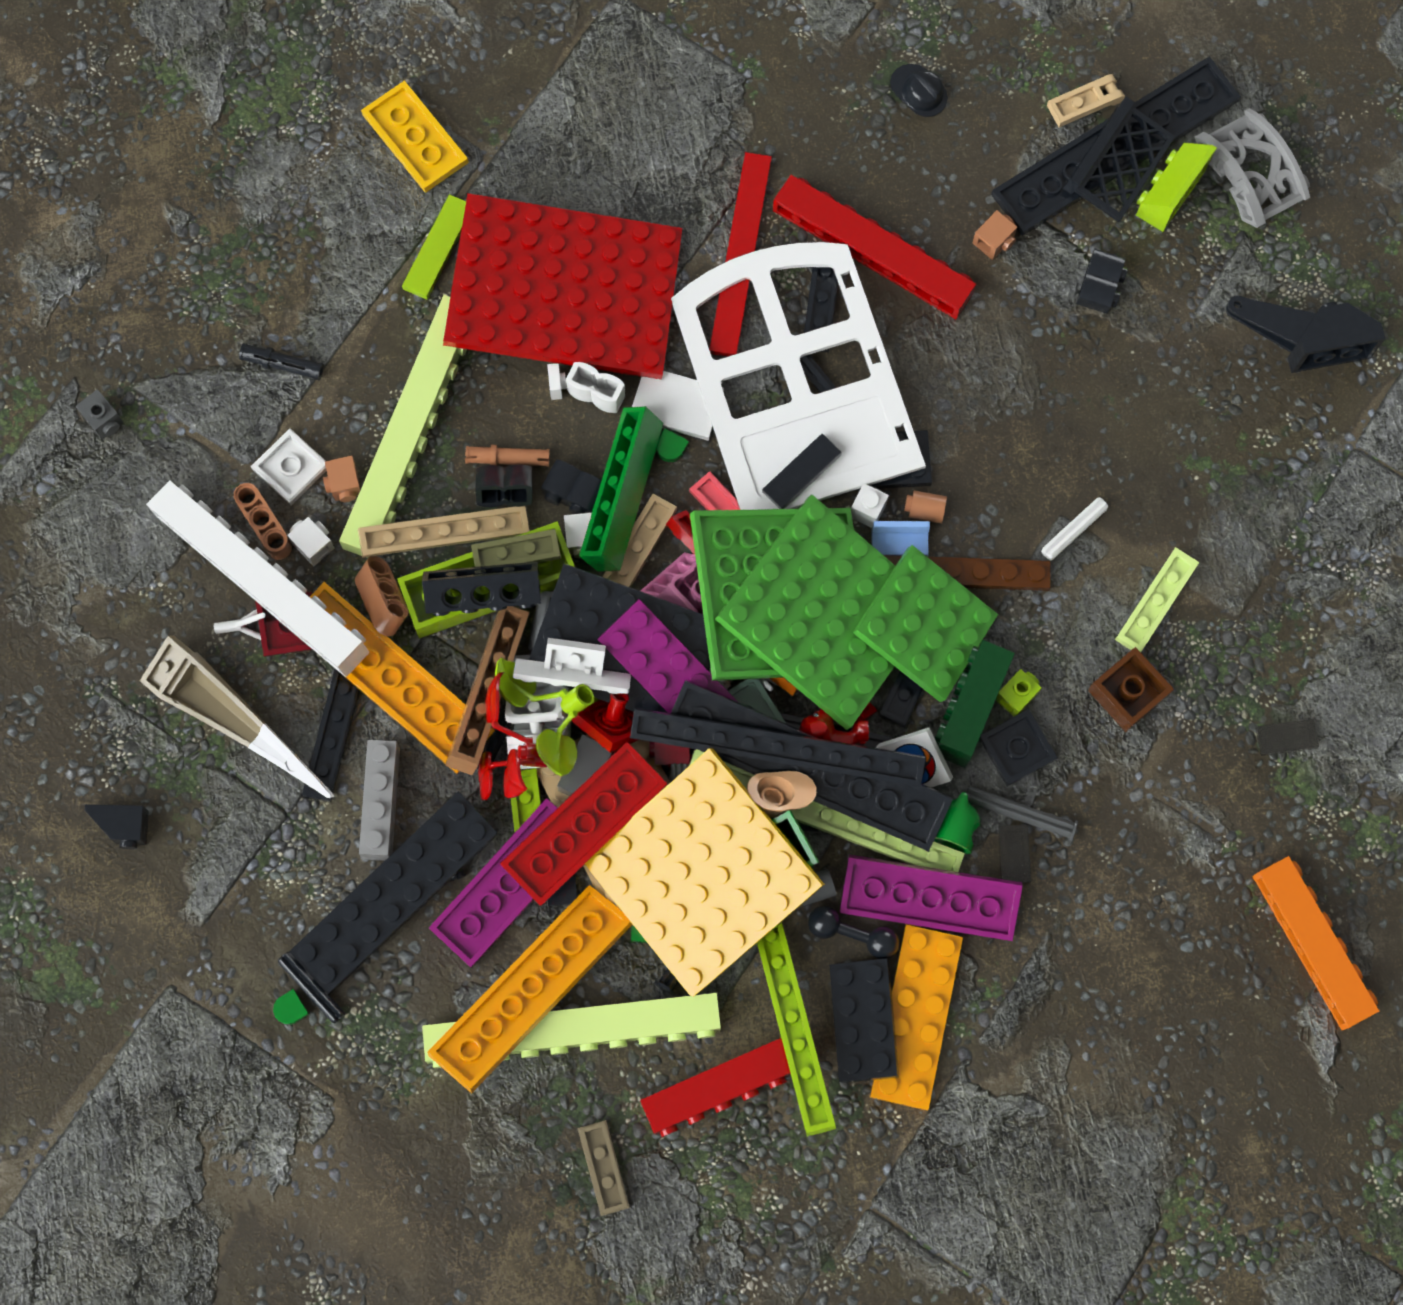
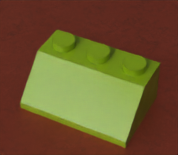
[1136,143,1217,232]

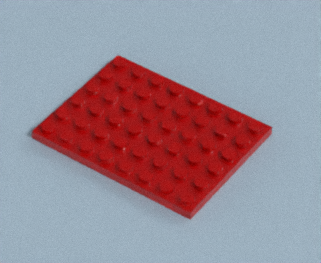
[443,193,682,380]

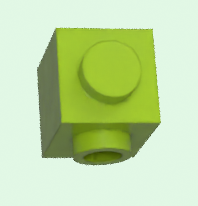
[996,669,1042,717]

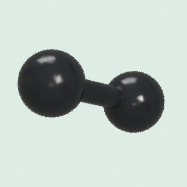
[808,906,899,959]

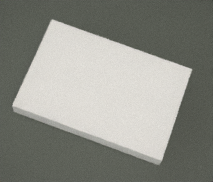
[632,371,724,441]

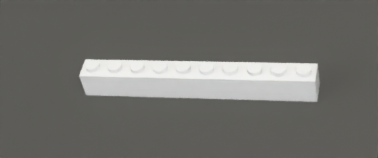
[146,481,370,677]

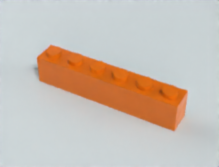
[1252,856,1380,1030]

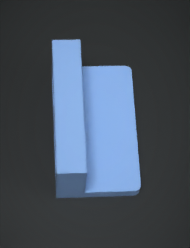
[871,521,930,557]

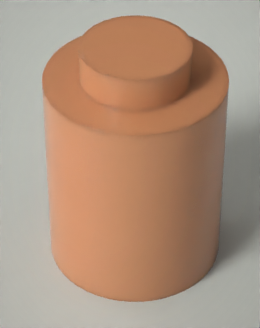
[904,490,947,524]

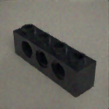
[422,562,541,616]

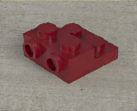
[255,588,313,657]

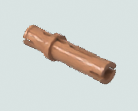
[465,445,550,467]

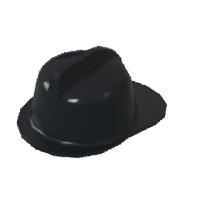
[890,64,948,117]

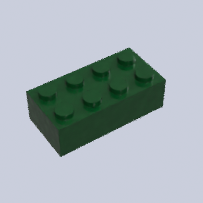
[935,640,1015,768]

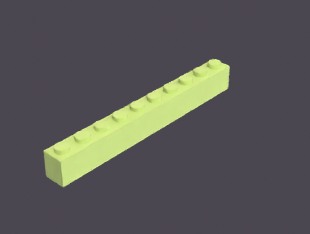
[339,295,467,558]
[422,993,721,1068]

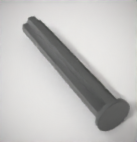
[966,787,1078,842]

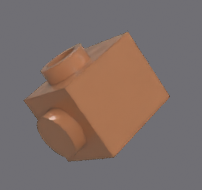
[972,210,1017,260]
[323,456,361,502]

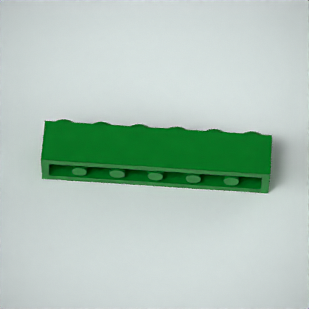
[579,406,663,572]

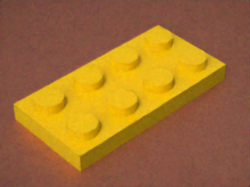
[361,80,469,193]

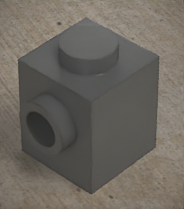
[75,389,124,439]

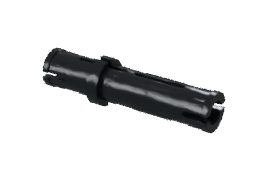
[239,343,324,381]

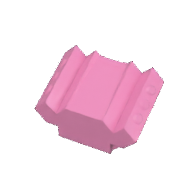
[641,552,703,614]

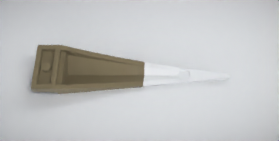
[139,635,334,798]

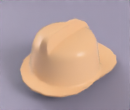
[747,771,816,818]

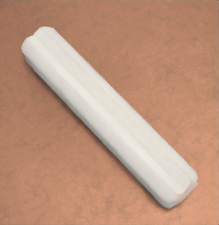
[1041,497,1108,561]

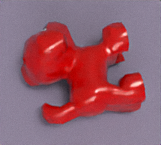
[799,708,869,745]

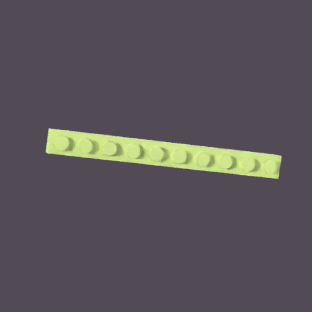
[689,749,965,872]

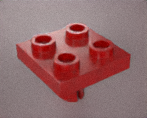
[571,693,639,752]

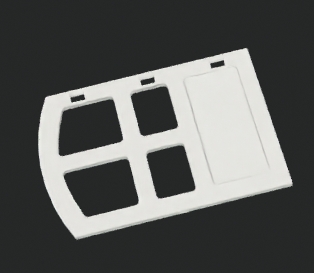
[671,242,926,510]

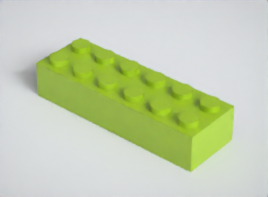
[397,521,575,639]

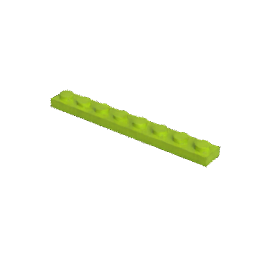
[757,922,836,1136]

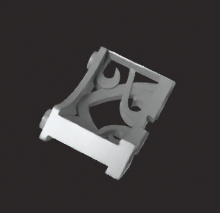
[1195,108,1310,228]

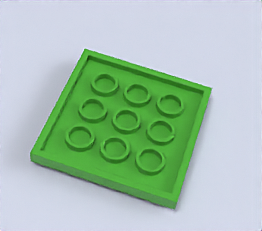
[853,545,998,702]

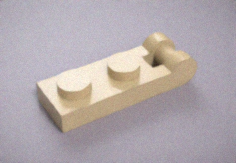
[1047,74,1125,127]

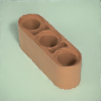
[234,483,292,560]
[355,556,409,636]

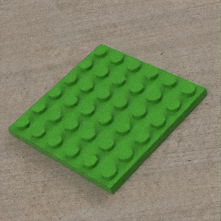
[715,494,895,730]
[690,508,854,681]

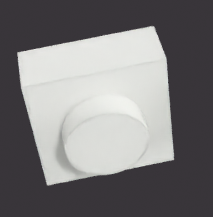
[547,363,567,400]

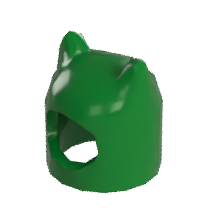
[934,792,981,854]

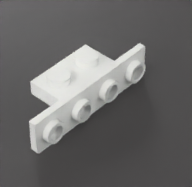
[513,638,631,694]

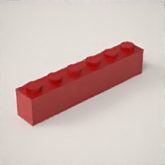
[640,1038,791,1137]

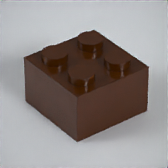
[1088,647,1174,732]

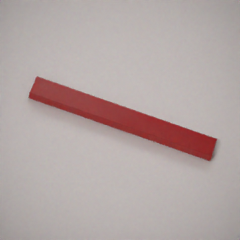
[709,152,772,357]

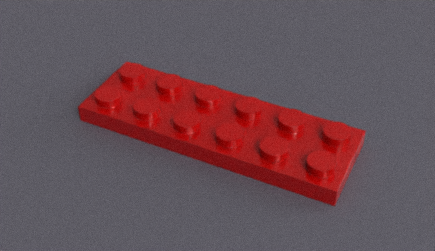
[500,742,667,906]

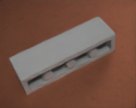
[359,740,400,861]

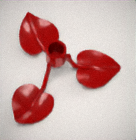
[478,672,547,801]

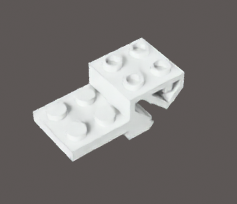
[505,655,572,769]

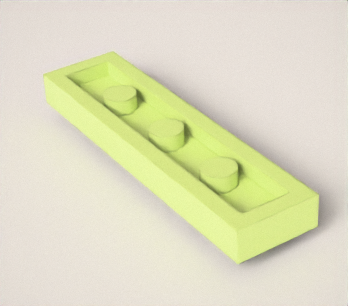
[1115,547,1199,652]

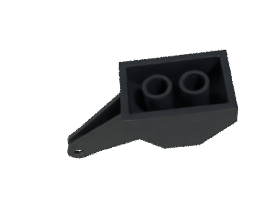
[1226,296,1386,373]

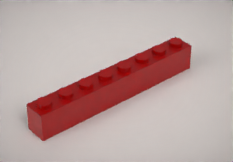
[773,175,976,320]

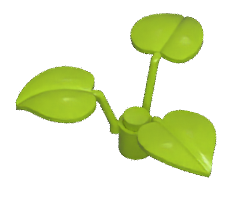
[495,657,600,776]

